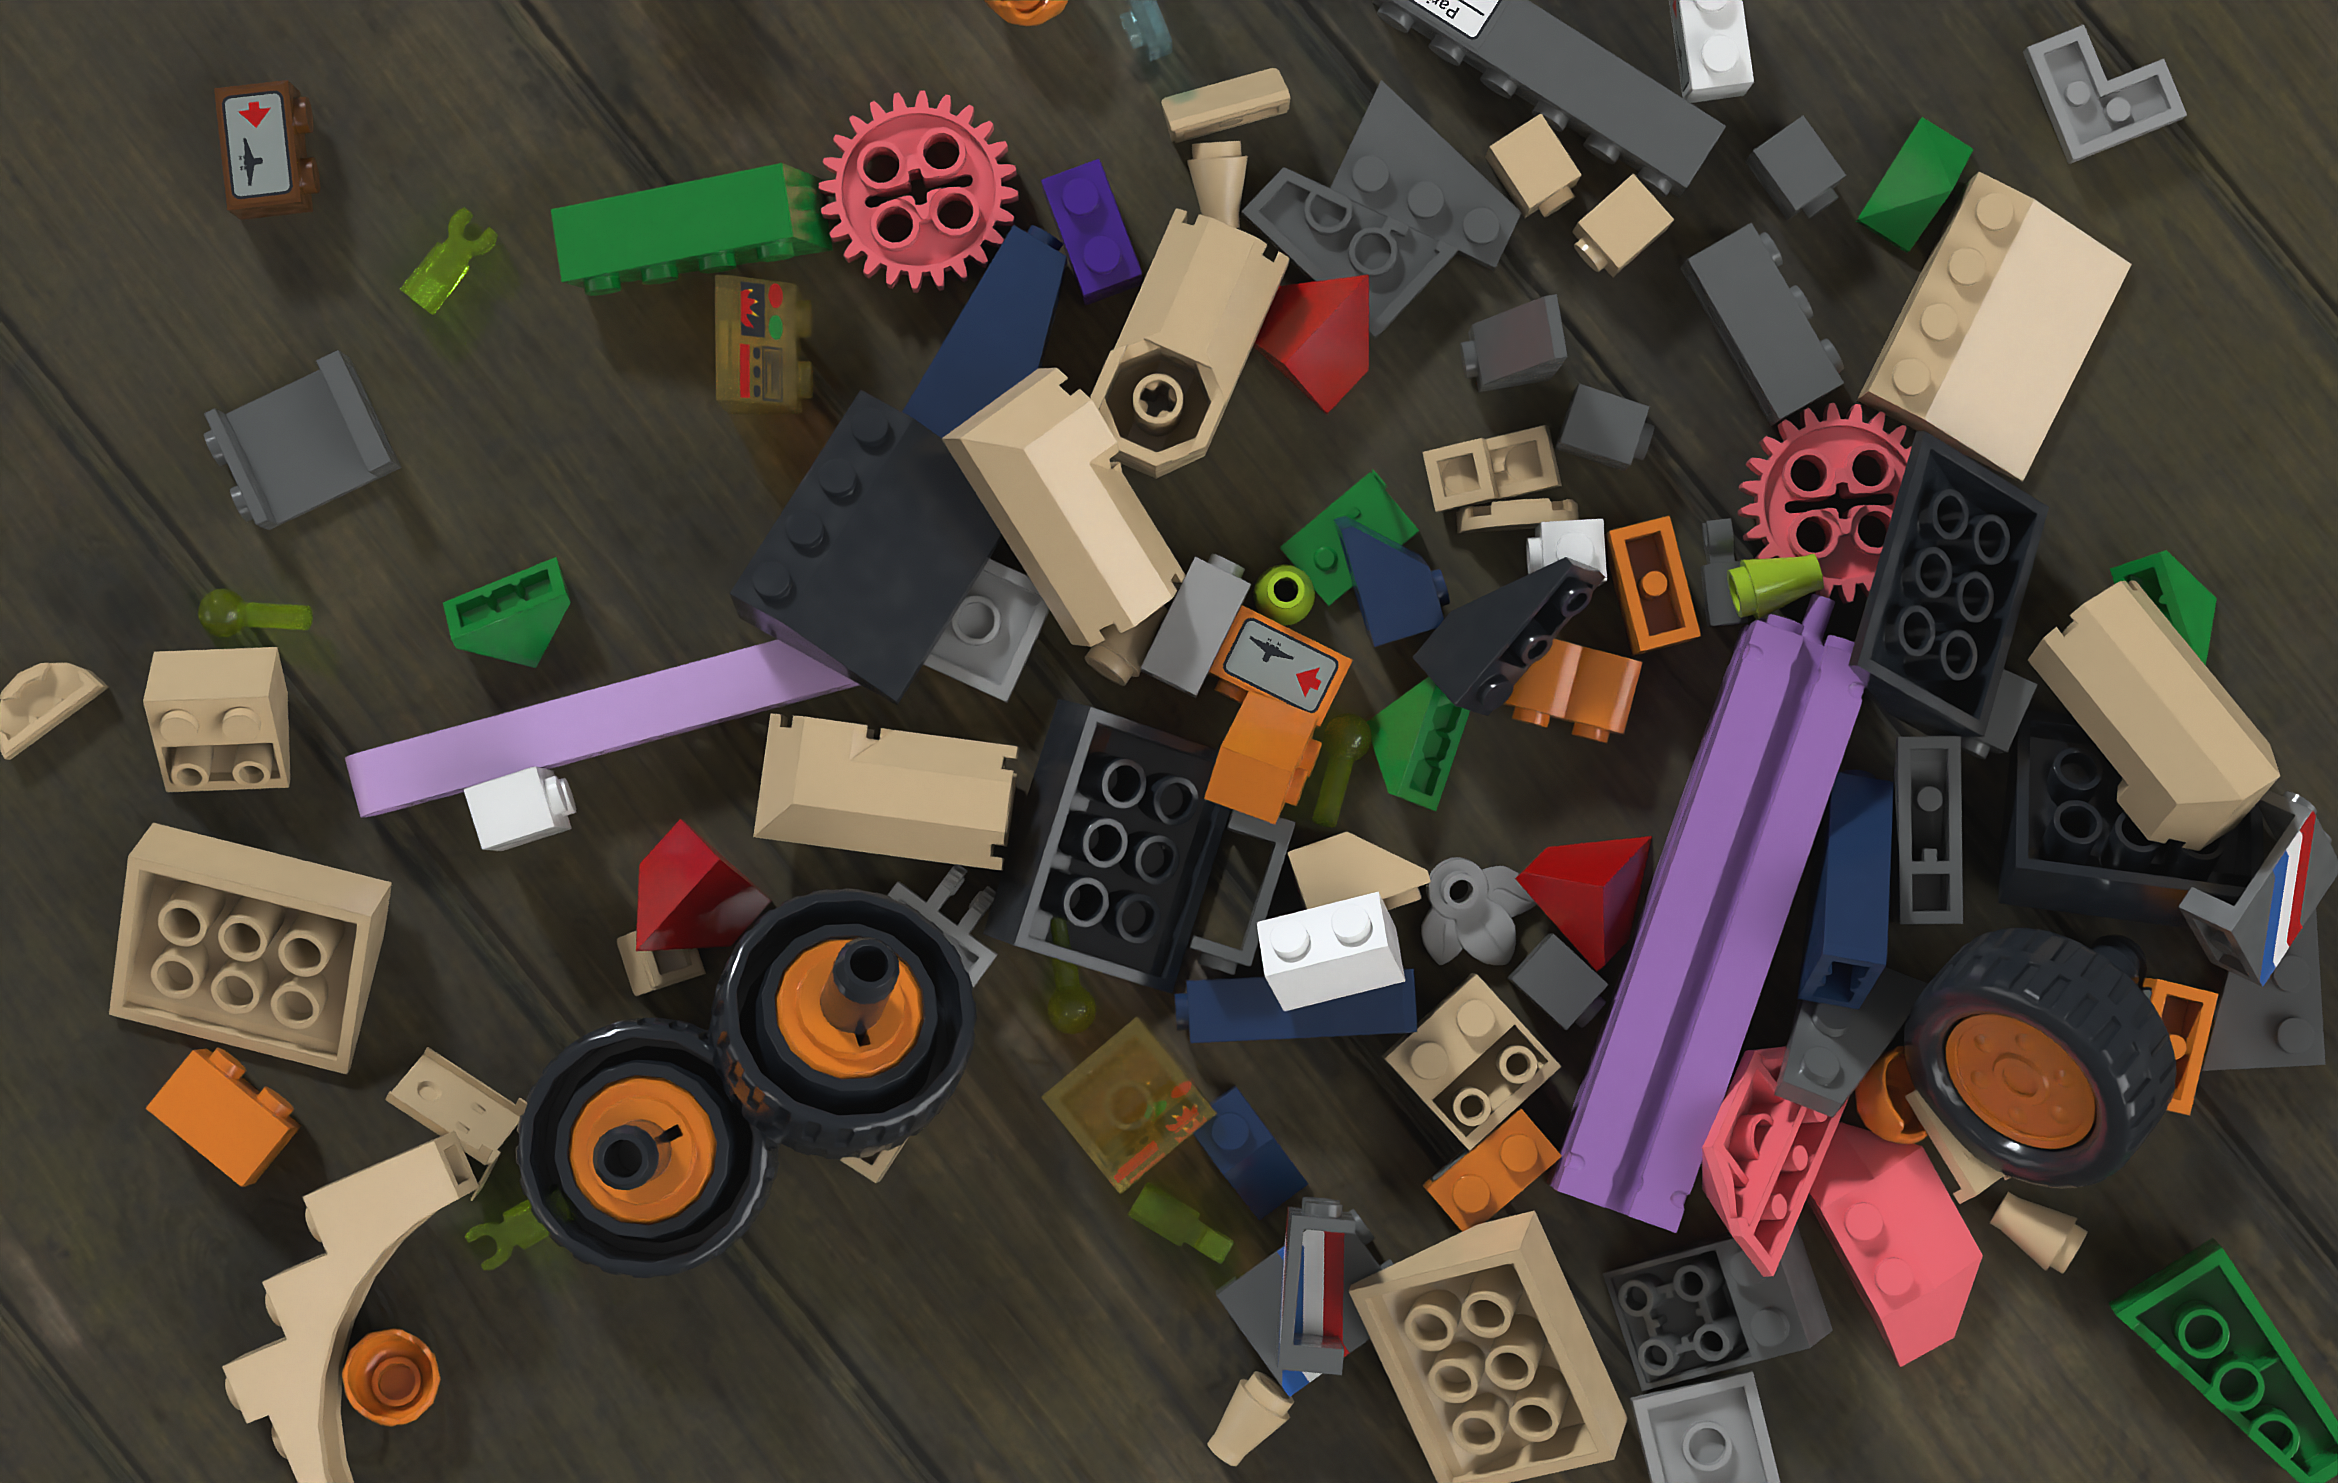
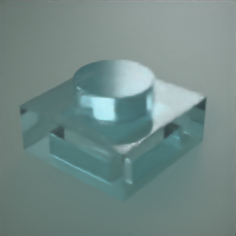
[1120,0,1172,62]

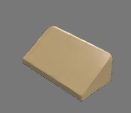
[1161,68,1290,143]

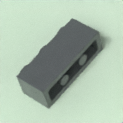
[1680,223,1844,426]

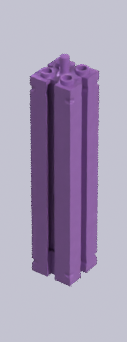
[1546,594,1866,1233]

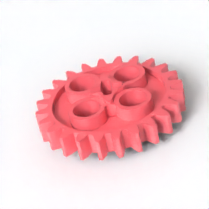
[819,91,1019,293]
[1738,403,1912,604]

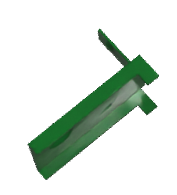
[1280,469,1420,606]

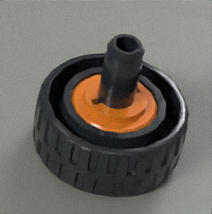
[709,888,977,1160]
[1904,928,2177,1189]
[516,1018,781,1278]

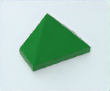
[1856,117,1974,253]
[2110,550,2217,666]
[443,557,571,668]
[1365,677,1470,811]

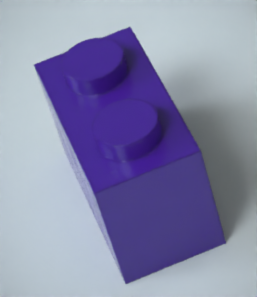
[1041,159,1142,306]

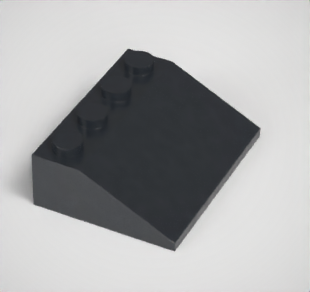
[730,390,1003,705]
[1848,431,2049,737]
[983,699,1231,994]
[1998,709,2264,929]

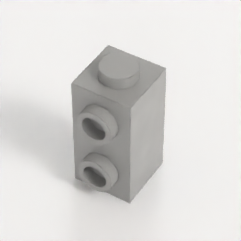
[1141,553,1251,698]

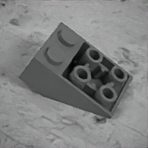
[1603,1222,1833,1391]

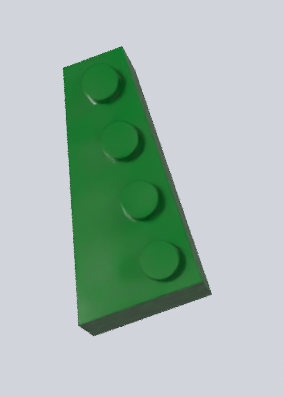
[551,163,833,296]
[2108,1237,2338,1483]

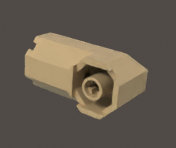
[1091,209,1290,479]
[942,368,1186,647]
[2028,581,2280,851]
[753,713,1020,871]

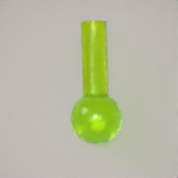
[198,589,313,638]
[1312,713,1372,828]
[1047,918,1096,1034]

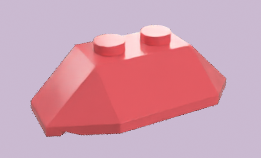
[1702,1046,1850,1277]
[1807,1122,1983,1367]

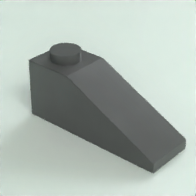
[1460,294,1567,392]
[1890,736,1963,924]

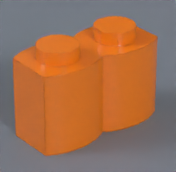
[1504,639,1643,743]

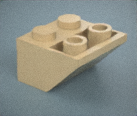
[143,647,290,792]
[1285,832,1431,910]
[1382,973,1561,1151]

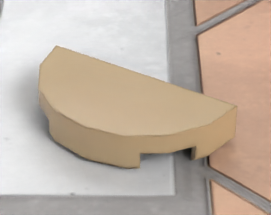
[1456,498,1579,533]
[0,663,109,760]

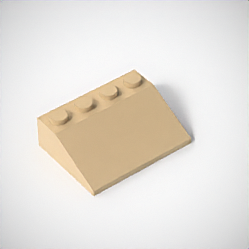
[1857,172,2132,483]
[109,823,392,1074]
[1349,1210,1628,1483]

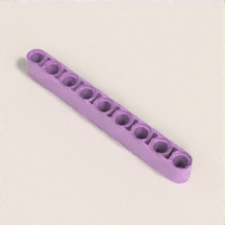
[345,640,860,818]

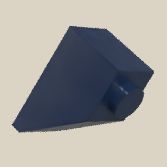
[1334,516,1450,647]
[1187,1085,1308,1220]

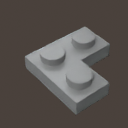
[2023,25,2187,164]

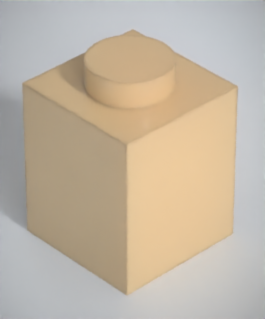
[1485,114,1581,218]
[1572,174,1674,277]

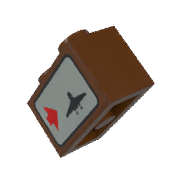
[214,80,320,220]

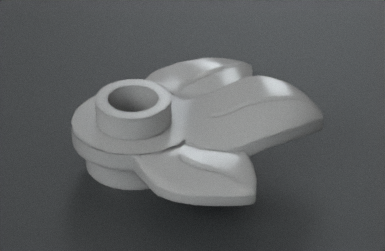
[1421,857,1537,965]

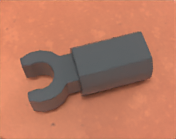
[1700,518,1748,627]

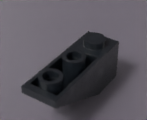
[1413,557,1605,716]

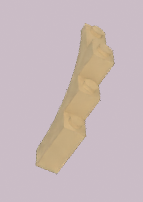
[222,1130,479,1483]

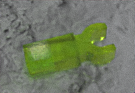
[400,207,498,315]
[1128,1181,1234,1264]
[465,1182,579,1271]

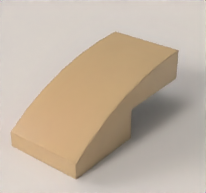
[1423,425,1562,512]

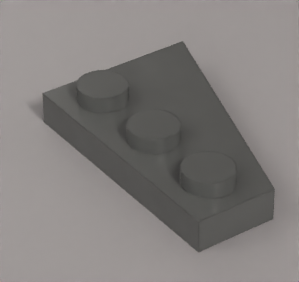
[1330,80,1522,271]
[1241,167,1460,341]
[2200,908,2325,1071]
[1774,967,1928,1117]

